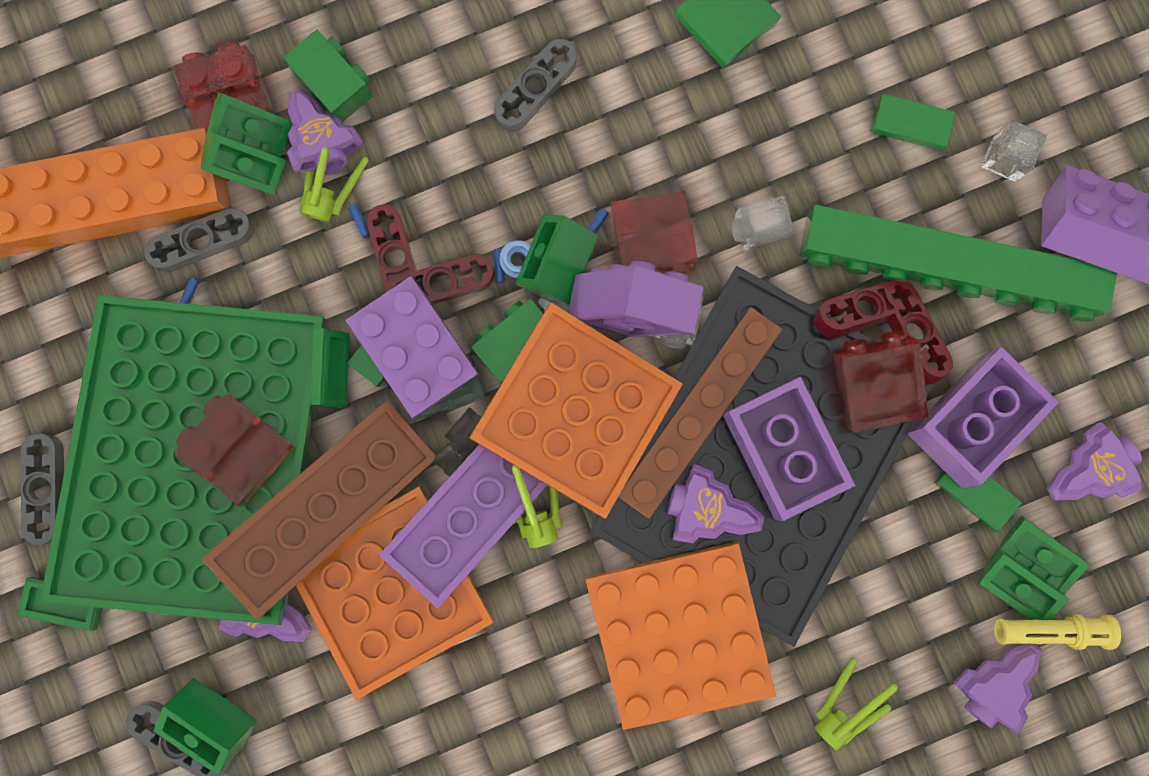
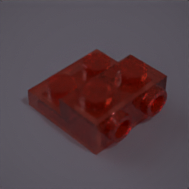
[173,42,270,130]
[610,191,698,274]
[833,331,928,433]
[173,393,294,507]

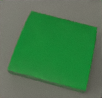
[674,0,782,67]
[201,92,293,195]
[978,516,1090,620]

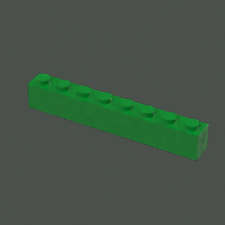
[799,204,1117,322]

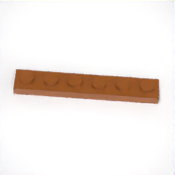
[618,307,782,519]

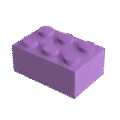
[1041,165,1149,284]
[568,261,703,337]
[346,276,480,418]
[908,346,1059,488]
[723,377,855,521]

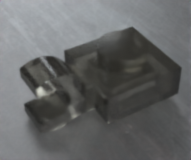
[433,407,481,477]

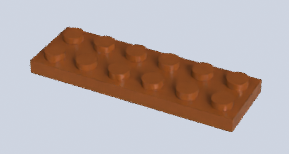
[201,400,437,620]

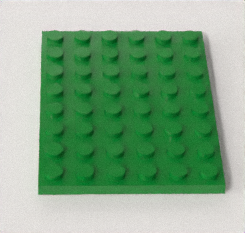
[40,295,326,625]

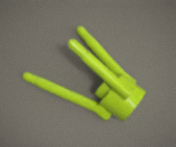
[300,147,369,222]
[512,465,563,548]
[814,658,898,751]

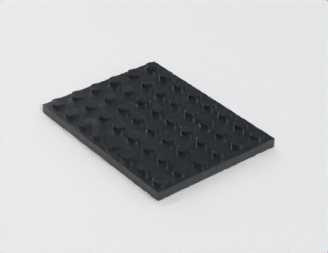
[589,266,934,647]

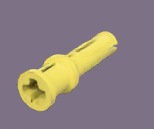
[994,614,1121,650]

